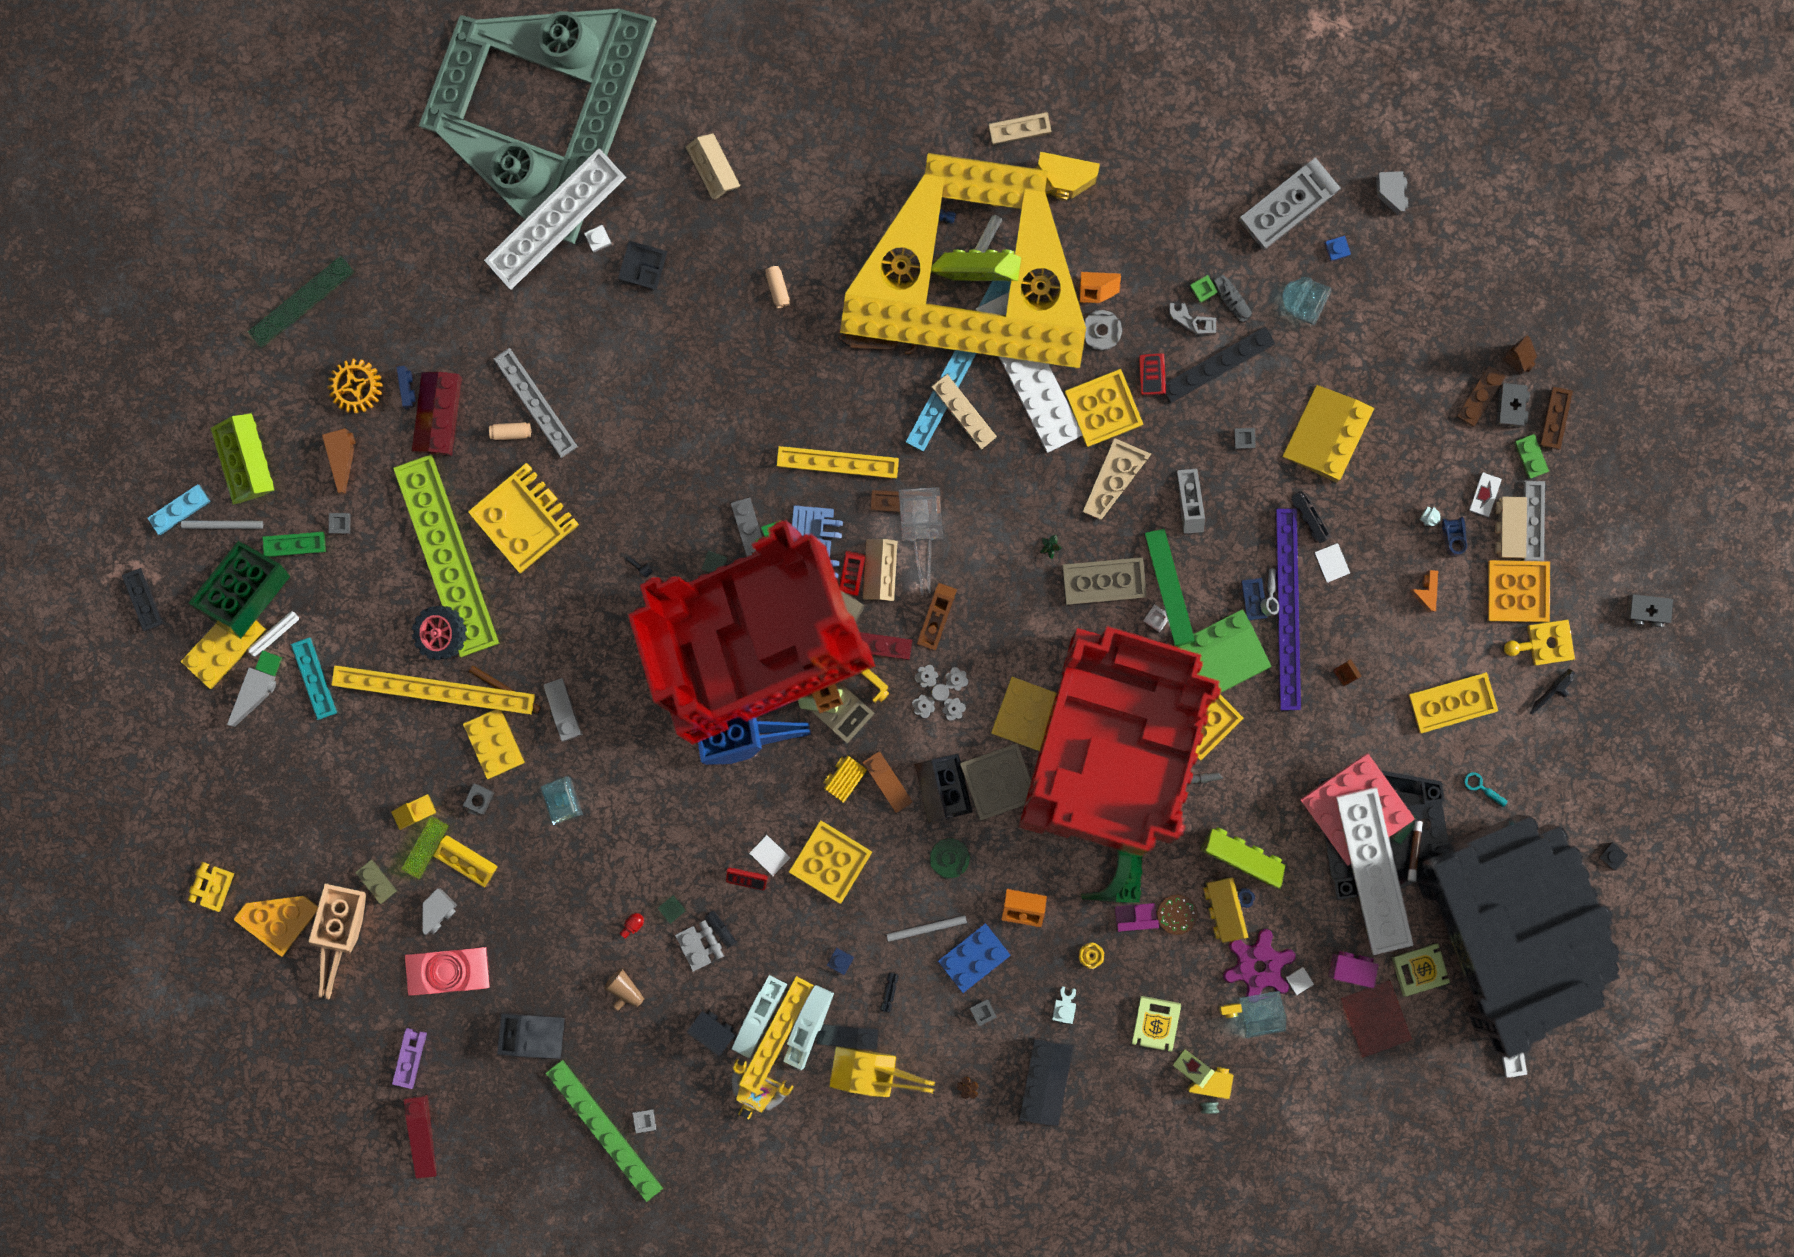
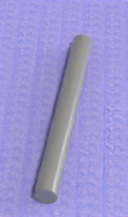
[181,521,263,529]
[886,915,967,942]

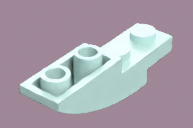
[732,975,787,1059]
[783,985,834,1070]

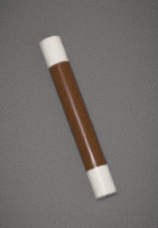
[1408,821,1423,882]

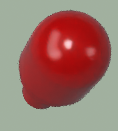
[619,913,644,939]

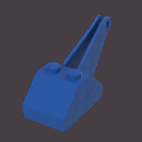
[698,716,811,765]

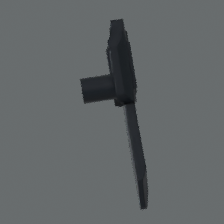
[1530,668,1575,714]

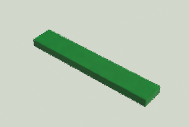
[1145,529,1195,647]

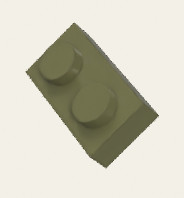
[355,860,397,904]

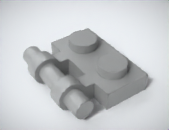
[675,920,724,971]

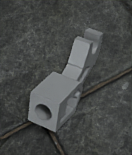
[1169,303,1216,335]

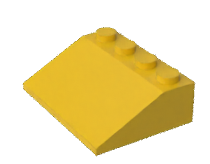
[1282,385,1374,483]

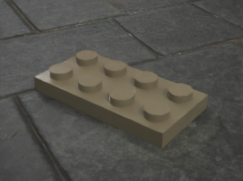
[1062,557,1147,605]

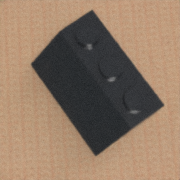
[914,753,973,823]

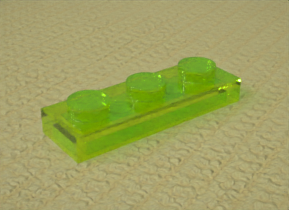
[401,816,450,879]

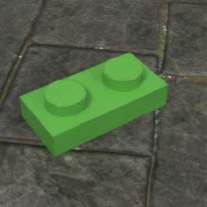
[1514,434,1549,479]

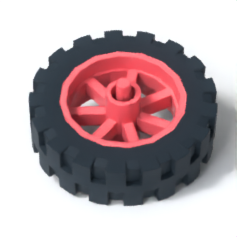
[412,606,467,660]

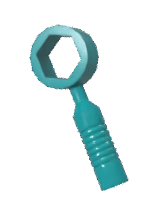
[1463,772,1508,807]

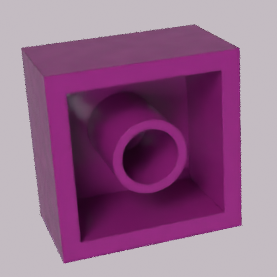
[1328,951,1379,988]

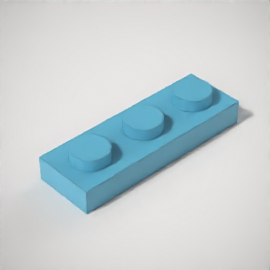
[148,484,211,535]

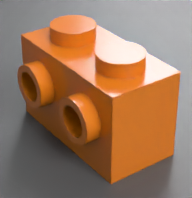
[1001,889,1047,927]

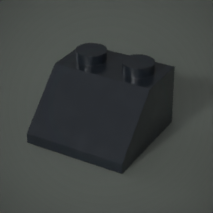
[687,1009,736,1056]

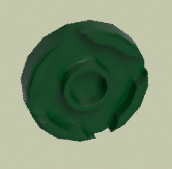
[929,838,970,878]

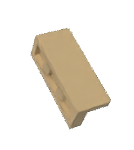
[686,134,740,199]
[863,539,898,601]

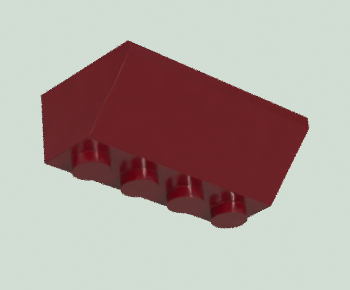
[412,371,462,456]

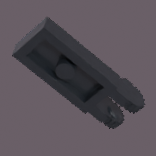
[1291,491,1332,544]

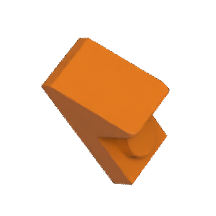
[1410,570,1438,612]

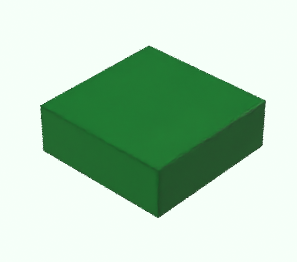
[255,650,282,676]

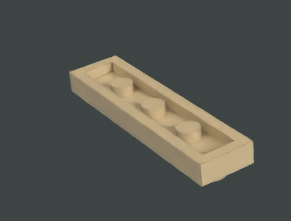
[931,374,997,449]

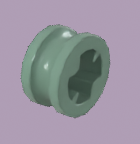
[1200,1101,1219,1114]

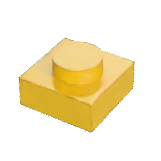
[1219,1003,1242,1018]

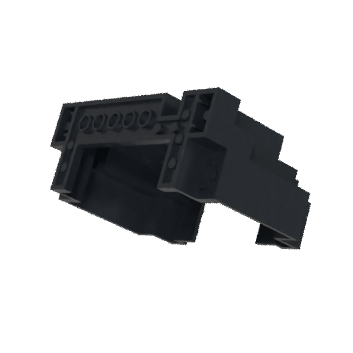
[1416,815,1620,1059]

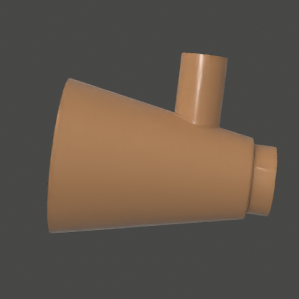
[604,968,644,1010]

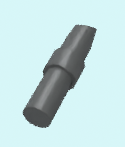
[1190,773,1223,784]

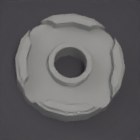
[1084,310,1122,351]

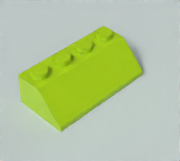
[931,249,1021,281]
[211,413,274,504]

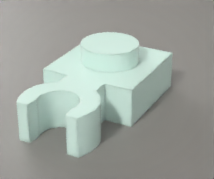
[1052,986,1076,1024]

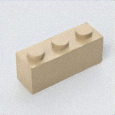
[1495,497,1527,559]

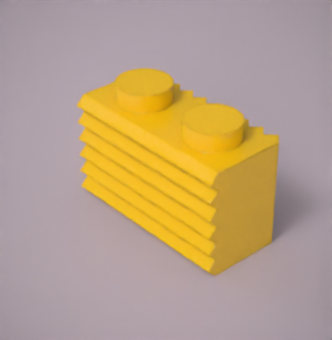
[823,756,867,802]

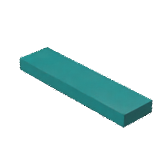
[291,637,337,720]

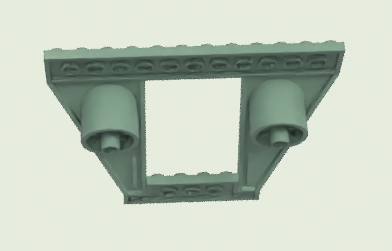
[419,9,657,244]

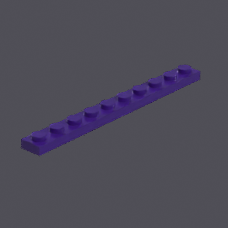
[1276,509,1301,710]

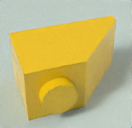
[1187,1067,1233,1099]

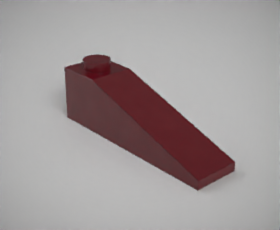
[404,1094,437,1179]

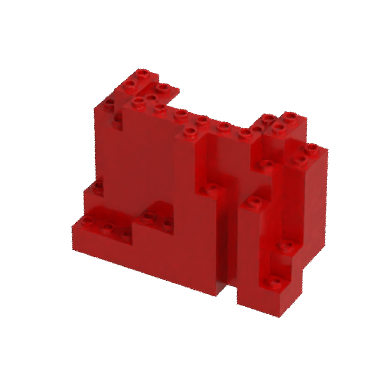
[628,520,875,745]
[1018,626,1221,856]

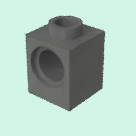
[463,784,495,816]

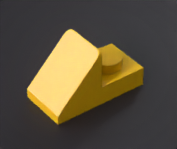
[391,794,437,830]

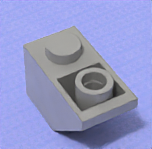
[1376,171,1408,215]
[423,888,457,935]

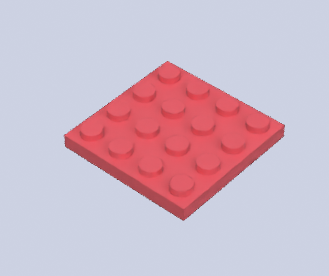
[1300,752,1415,865]

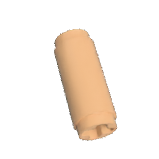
[765,266,790,309]
[489,422,531,440]

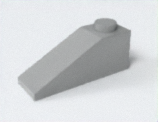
[1177,469,1205,534]
[227,668,276,727]
[544,678,583,742]

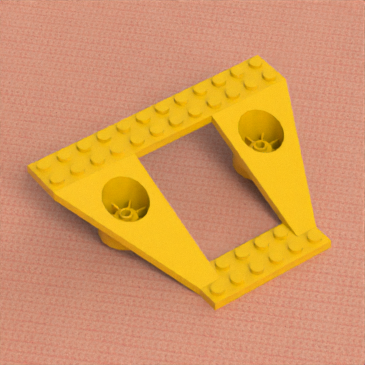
[840,153,1086,368]

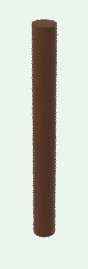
[469,665,541,714]

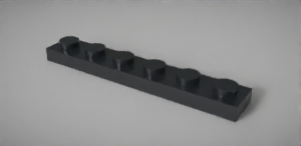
[1165,326,1275,403]

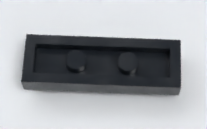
[122,568,164,632]

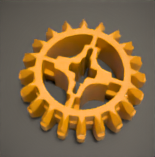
[327,359,383,414]

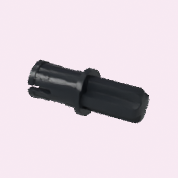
[705,910,738,949]

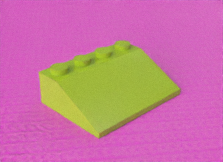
[1200,827,1285,888]

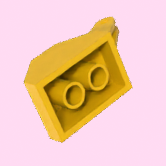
[991,152,1100,207]
[829,1046,935,1097]

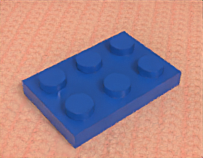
[938,923,1011,993]

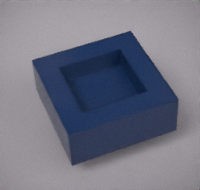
[827,948,854,975]

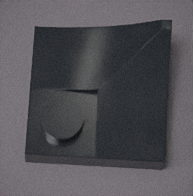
[618,241,668,290]

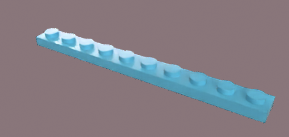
[906,281,1011,452]

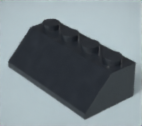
[1018,1038,1074,1126]

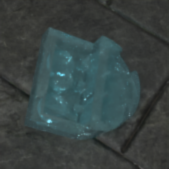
[1282,277,1332,325]

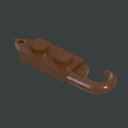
[838,333,919,354]

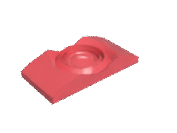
[405,947,490,996]

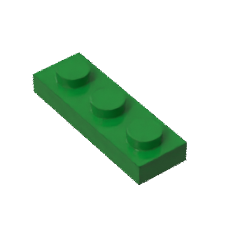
[263,532,326,557]

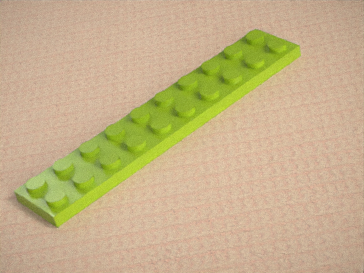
[393,454,500,657]

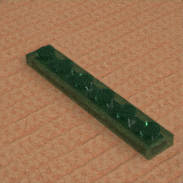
[248,256,354,348]

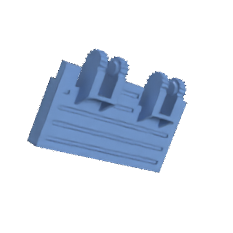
[792,506,843,578]

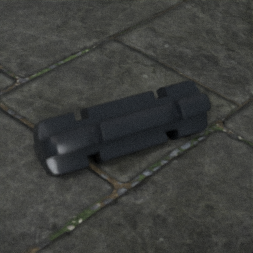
[880,972,899,1013]

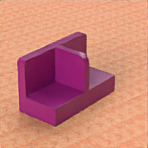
[1115,903,1159,932]

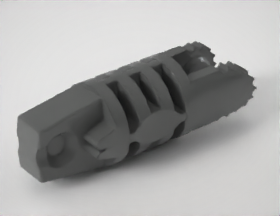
[1212,275,1252,323]

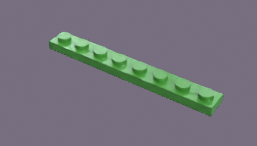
[546,1060,663,1202]

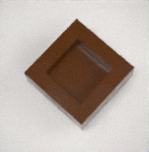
[1333,659,1362,687]

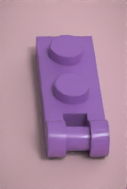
[392,1028,427,1089]

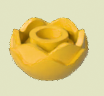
[1079,943,1104,969]

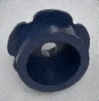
[1237,888,1255,908]

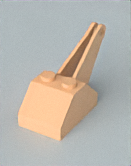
[309,884,366,999]

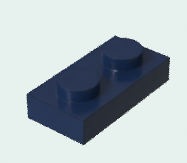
[396,366,416,409]
[1241,578,1268,621]

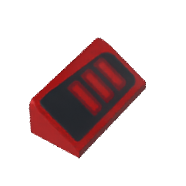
[1139,353,1166,396]
[726,867,768,891]

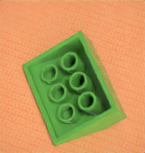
[1172,609,1271,693]

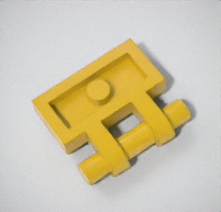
[188,862,234,912]

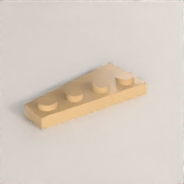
[1083,438,1151,520]

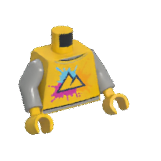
[731,1059,793,1119]

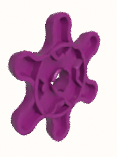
[1223,929,1296,1004]

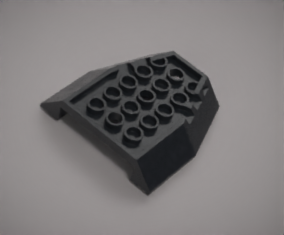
[1318,770,1451,900]

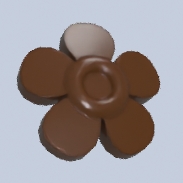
[957,1077,978,1099]

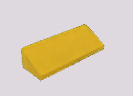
[433,835,497,888]

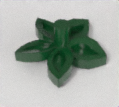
[1040,535,1061,559]

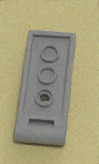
[1239,157,1341,251]

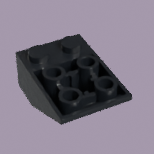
[497,1012,565,1059]

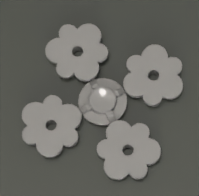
[912,665,968,721]

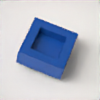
[1325,236,1351,262]

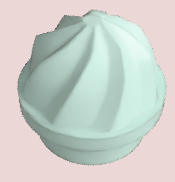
[1420,506,1440,526]

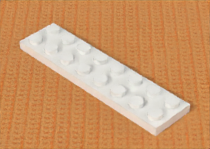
[484,148,626,289]
[975,292,1082,453]
[1336,787,1413,955]

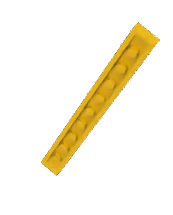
[332,666,535,714]

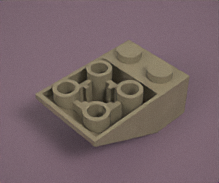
[811,682,875,744]

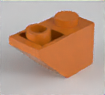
[1079,272,1121,303]

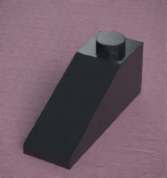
[816,1024,879,1050]

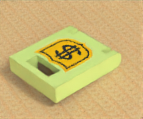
[1391,943,1450,996]
[1132,996,1181,1052]

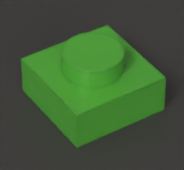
[1190,275,1218,303]

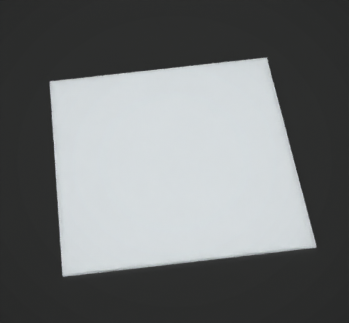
[1315,543,1350,582]
[750,835,790,876]

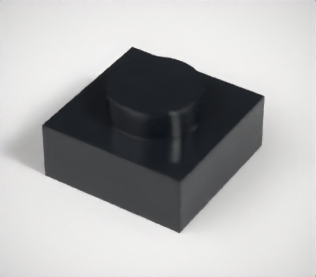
[1598,842,1628,871]

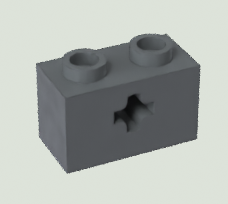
[1496,383,1530,428]
[1626,594,1673,627]

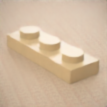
[989,112,1052,145]

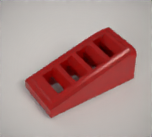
[839,551,865,596]

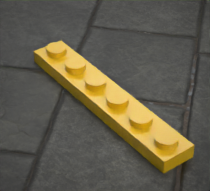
[777,446,899,479]
[739,976,814,1095]

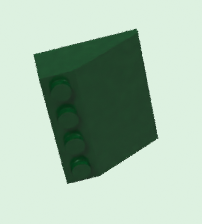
[188,541,290,639]

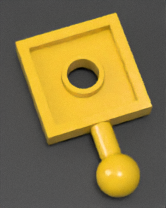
[1504,620,1575,666]

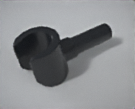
[626,556,653,577]

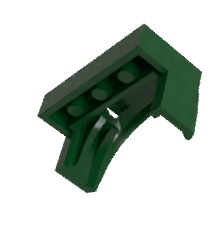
[1081,849,1142,903]

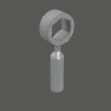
[1261,569,1279,616]

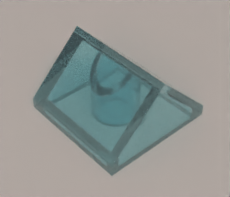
[541,776,583,825]
[1239,991,1286,1038]

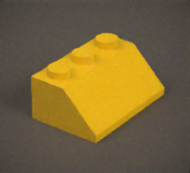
[1203,877,1248,943]

